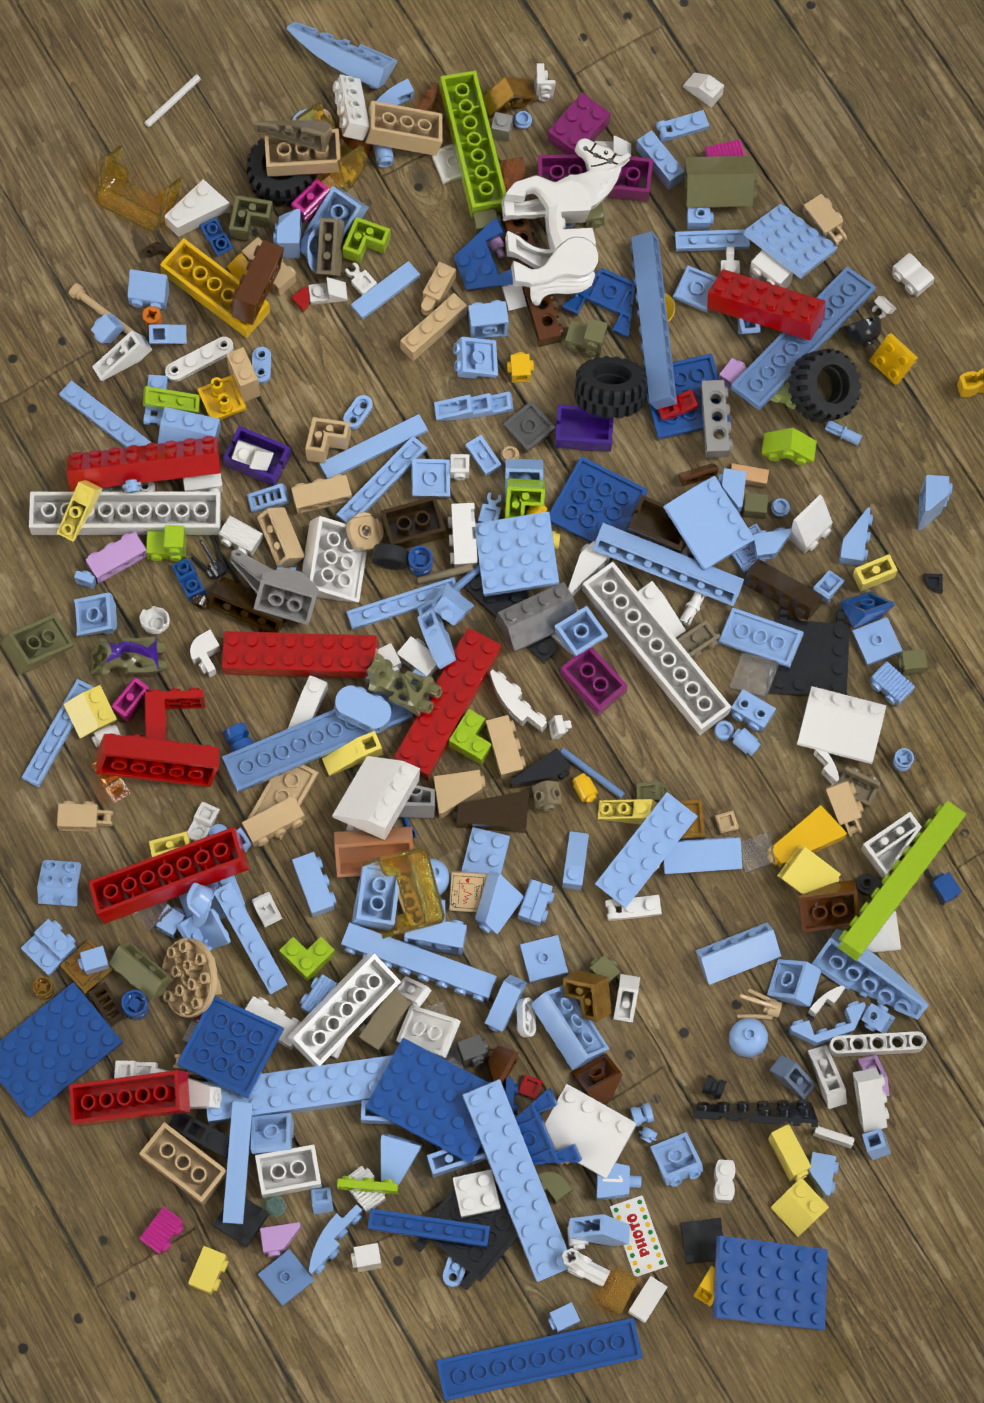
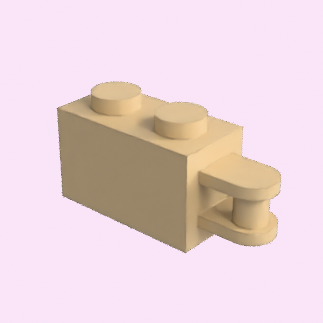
[802,194,847,246]
[421,262,456,316]
[826,779,864,837]
[57,801,113,832]

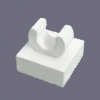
[872,296,897,319]
[548,715,572,740]

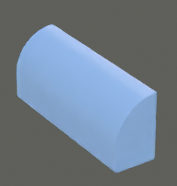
[663,836,742,874]
[695,922,781,985]

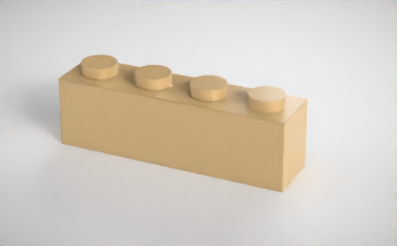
[400,293,467,361]

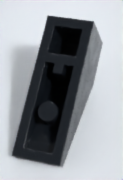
[510,748,571,789]

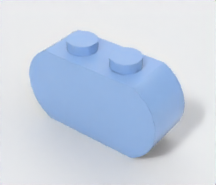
[334,685,391,734]

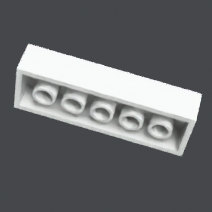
[286,953,401,1066]

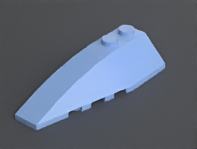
[287,22,398,89]
[812,928,929,1020]

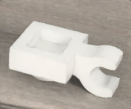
[721,247,740,274]

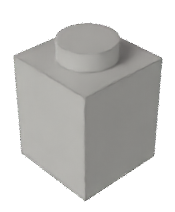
[491,112,513,142]

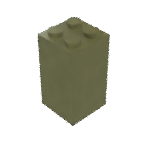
[684,156,757,208]

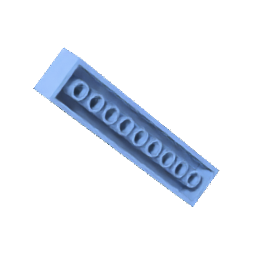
[204,1055,393,1125]

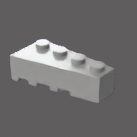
[399,785,435,818]

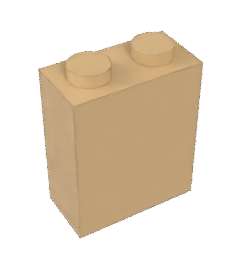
[226,347,260,402]

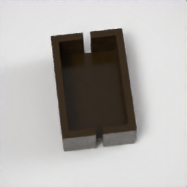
[625,495,684,553]

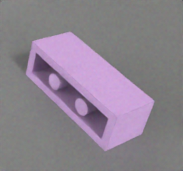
[85,532,147,584]

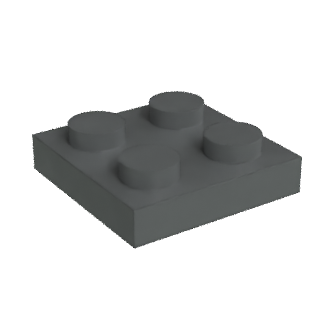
[503,401,556,453]

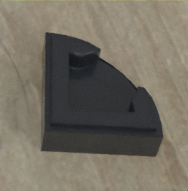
[923,573,943,594]

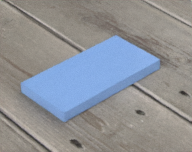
[718,607,804,668]

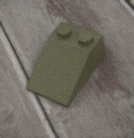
[1,614,74,675]

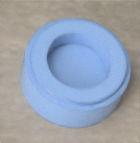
[714,721,734,741]

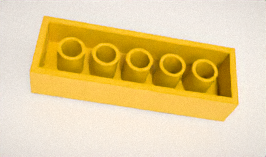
[160,238,270,338]

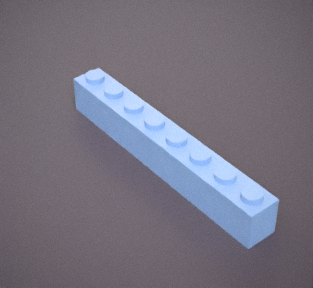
[592,523,744,606]
[341,922,497,1002]

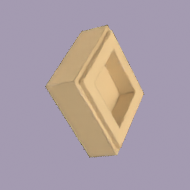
[714,810,739,835]

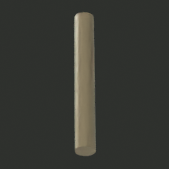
[417,563,474,584]

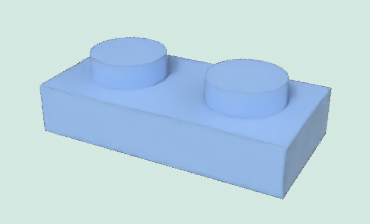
[465,435,502,476]

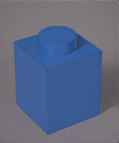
[931,872,962,905]

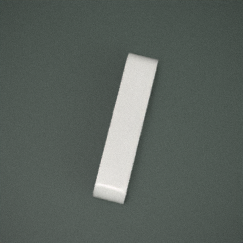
[828,1032,926,1057]

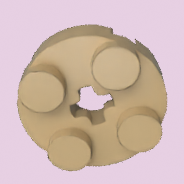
[346,512,384,551]

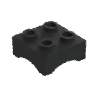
[213,1198,269,1248]
[680,1217,723,1265]

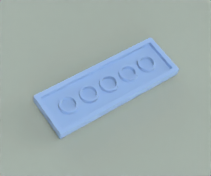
[595,792,698,908]

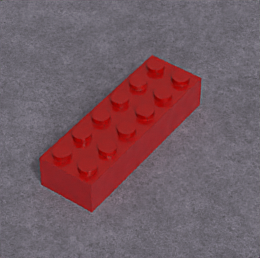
[707,269,826,341]
[96,733,219,787]
[69,1070,190,1126]

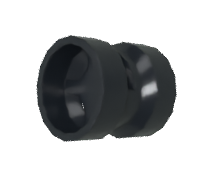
[701,1074,727,1100]

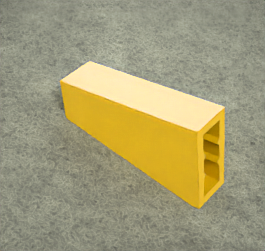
[768,805,847,868]

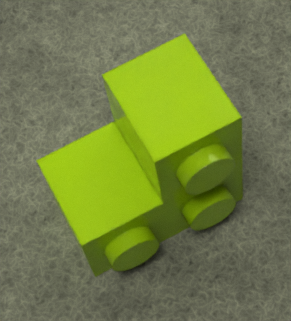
[343,217,391,263]
[761,428,817,465]
[505,478,545,519]
[146,525,187,562]
[449,709,492,766]
[279,937,335,982]

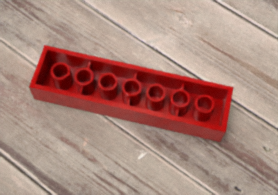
[66,436,221,492]
[394,628,501,781]
[222,631,379,678]
[88,827,250,924]

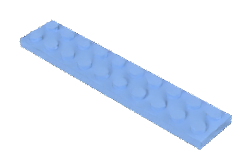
[462,1079,568,1282]

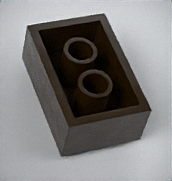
[381,496,446,549]

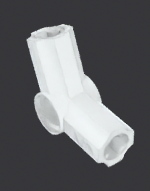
[562,1248,610,1287]

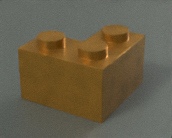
[483,76,537,116]
[563,970,611,1022]

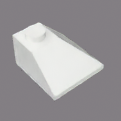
[859,911,901,953]

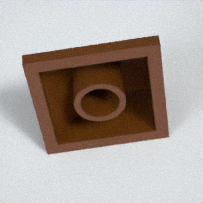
[486,1045,519,1086]
[572,1054,622,1104]

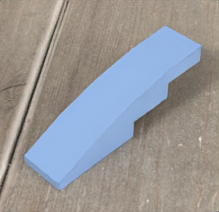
[434,391,514,421]

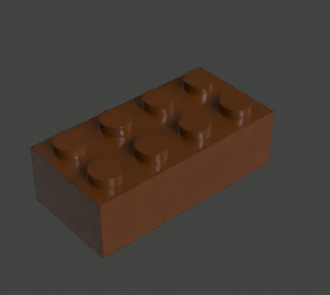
[231,239,284,325]

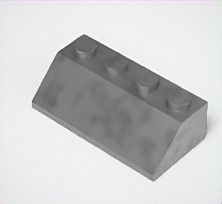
[495,582,577,653]

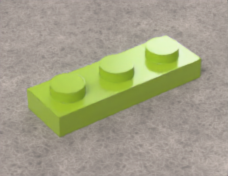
[143,386,200,414]
[337,1176,398,1194]

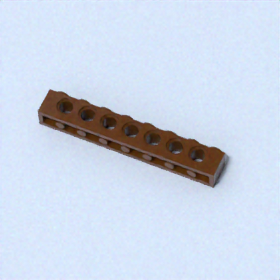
[500,207,564,347]

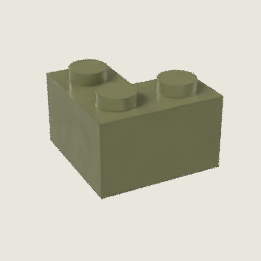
[229,195,273,241]
[564,318,608,357]

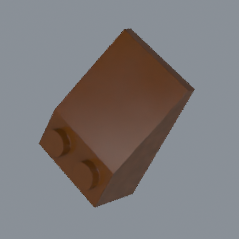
[798,880,860,933]

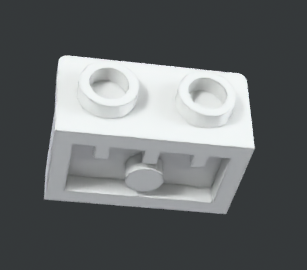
[534,63,556,102]

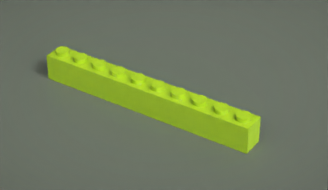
[838,800,966,961]

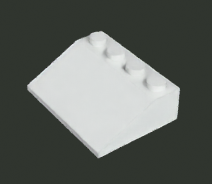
[302,516,368,603]
[797,686,886,764]
[332,756,420,840]
[545,1084,637,1179]

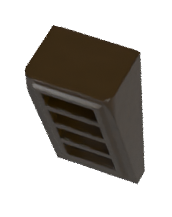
[89,982,127,1027]

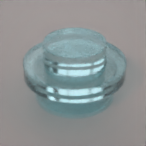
[266,1196,286,1217]

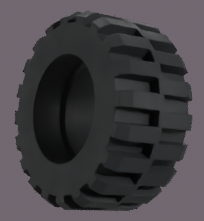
[246,138,317,206]
[788,349,861,422]
[574,356,647,419]

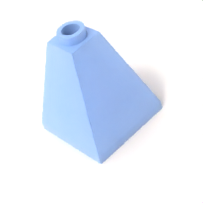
[381,1133,423,1186]

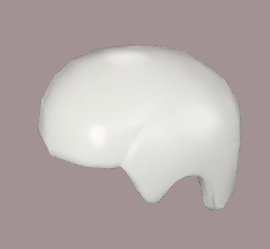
[139,606,170,635]

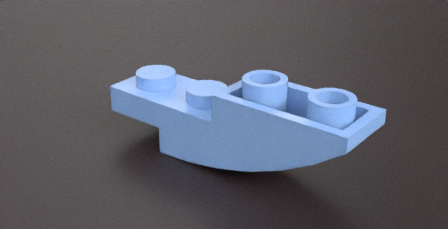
[417,599,456,669]
[309,1204,363,1276]

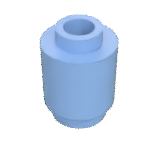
[373,144,394,168]
[732,728,761,756]

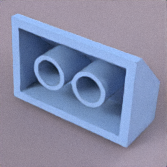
[158,407,221,444]
[918,475,952,530]

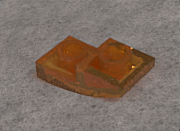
[418,82,439,112]

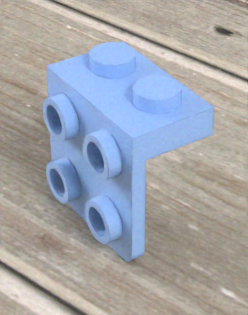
[37,860,81,906]
[176,908,231,950]

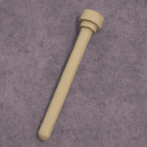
[68,283,137,334]

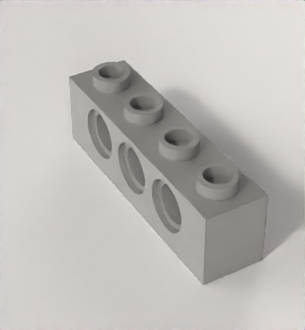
[700,380,733,458]

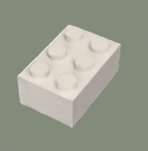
[255,1145,322,1198]

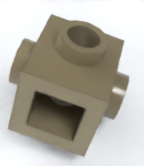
[532,780,562,812]

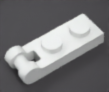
[605,895,662,921]

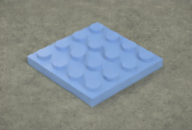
[743,204,838,279]
[475,512,560,597]

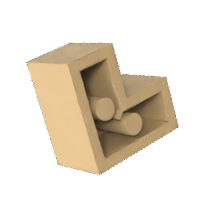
[305,417,351,463]

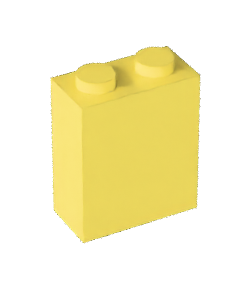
[777,845,841,895]
[768,1124,811,1182]

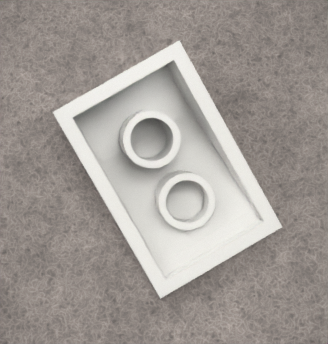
[789,495,833,554]

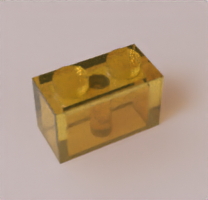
[597,1267,639,1316]

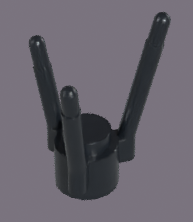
[192,535,228,579]

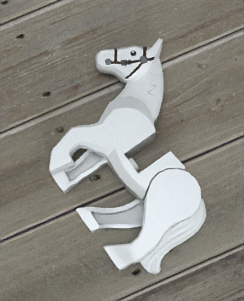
[502,138,631,306]

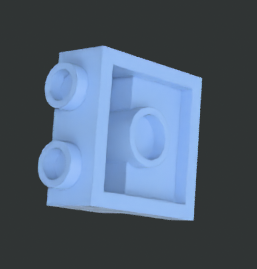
[453,337,498,379]
[21,919,77,976]
[251,1112,294,1154]
[650,1132,703,1187]

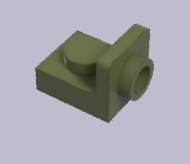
[636,781,668,802]

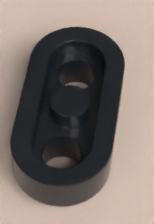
[856,874,884,898]

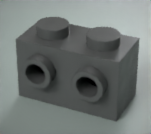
[457,1034,489,1068]

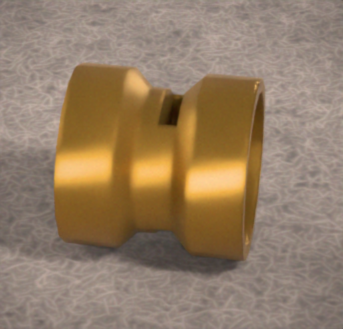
[33,976,54,1000]

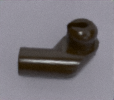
[144,242,172,257]

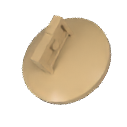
[162,938,222,1017]

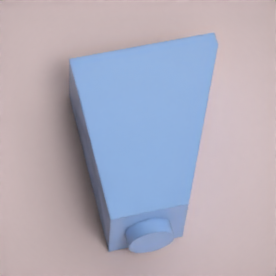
[475,871,524,934]
[485,974,528,1032]
[569,1214,630,1246]

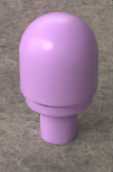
[488,236,506,259]

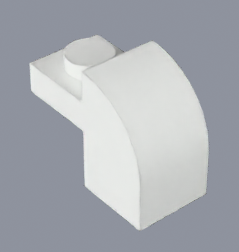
[190,630,221,677]

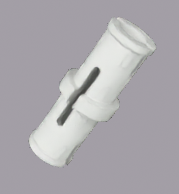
[679,591,706,627]

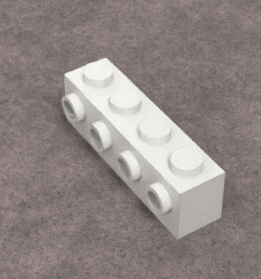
[332,74,370,140]

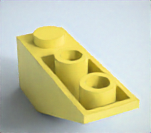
[57,480,102,542]
[322,731,383,776]
[598,799,658,824]

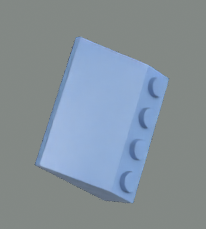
[663,476,755,570]

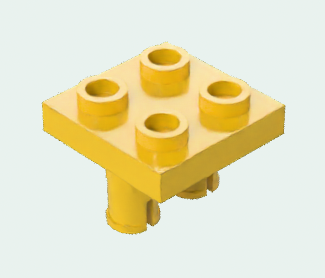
[869,333,918,385]
[197,375,247,420]

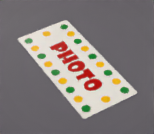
[610,1195,668,1277]

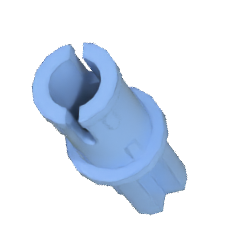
[825,421,862,446]

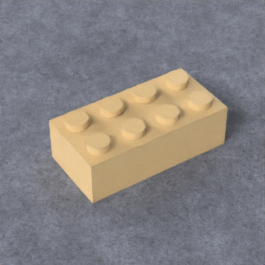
[366,101,442,156]
[265,129,341,176]
[139,1122,227,1206]

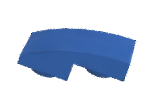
[200,217,233,257]
[171,557,206,601]

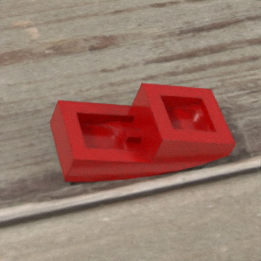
[658,389,700,421]

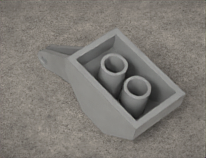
[230,550,319,625]

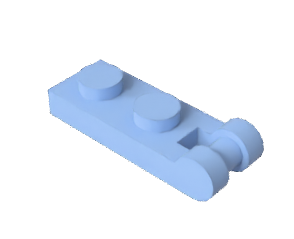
[655,110,709,142]
[144,375,168,426]

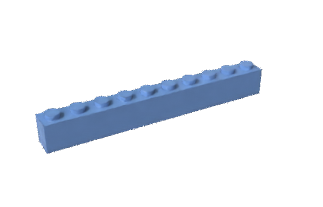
[630,231,677,410]

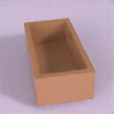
[334,827,415,877]

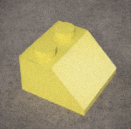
[63,685,117,739]
[771,1178,829,1237]

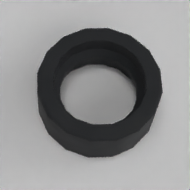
[371,543,409,570]

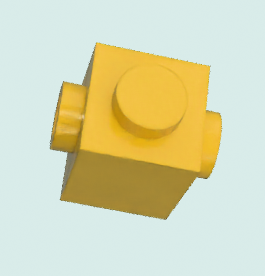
[507,352,534,383]

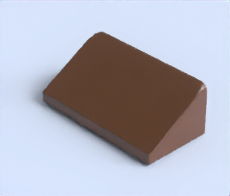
[678,463,718,486]

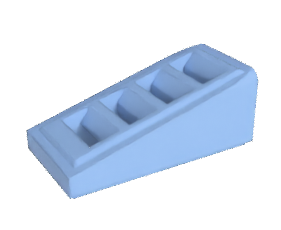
[247,483,290,513]

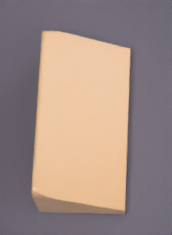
[731,463,769,488]

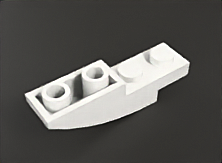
[490,669,547,733]

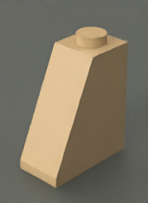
[434,770,486,818]

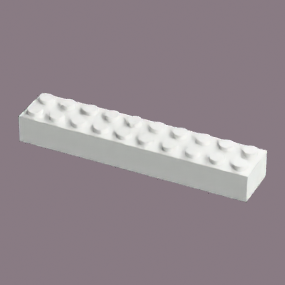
[29,492,222,535]
[582,562,731,735]

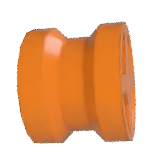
[142,306,162,328]

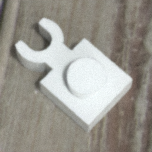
[345,263,377,296]

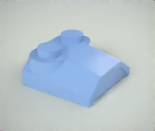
[74,592,117,637]

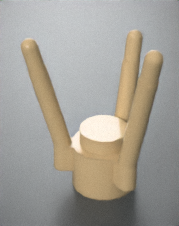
[737,989,782,1020]

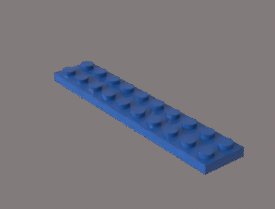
[436,1318,643,1401]

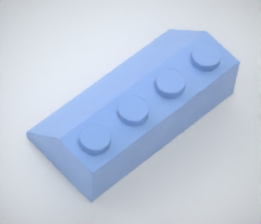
[530,985,609,1070]

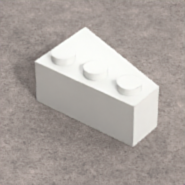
[164,179,231,237]
[448,503,477,568]
[861,812,922,879]

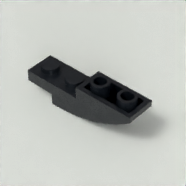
[168,1113,230,1159]

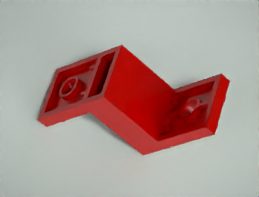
[121,688,206,741]

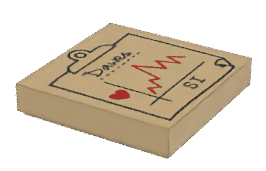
[449,871,488,912]

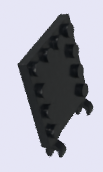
[770,606,850,697]
[414,1169,518,1290]

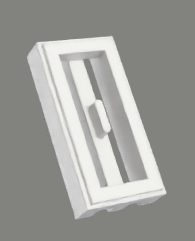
[813,1126,855,1149]

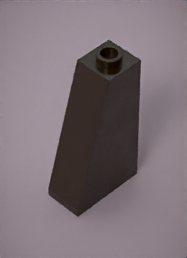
[453,791,529,833]

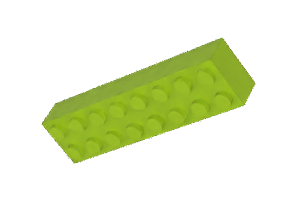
[439,71,506,217]

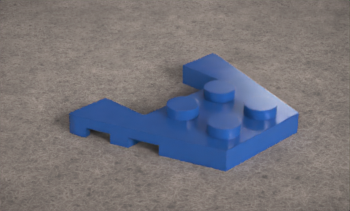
[454,218,513,291]
[562,268,635,339]
[515,1088,582,1165]

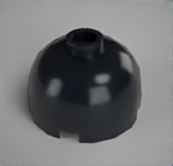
[843,315,882,347]

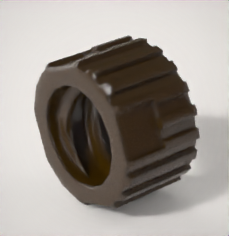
[191,594,209,610]

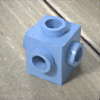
[861,1003,895,1033]

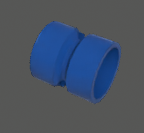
[408,546,433,577]
[223,723,254,753]
[122,990,149,1020]

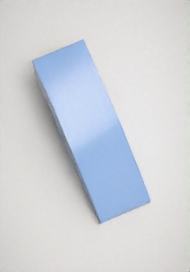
[377,79,414,106]

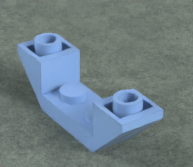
[789,1001,866,1046]

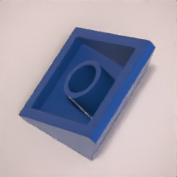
[840,591,895,628]

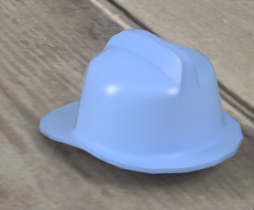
[300,228,319,273]
[186,883,216,928]

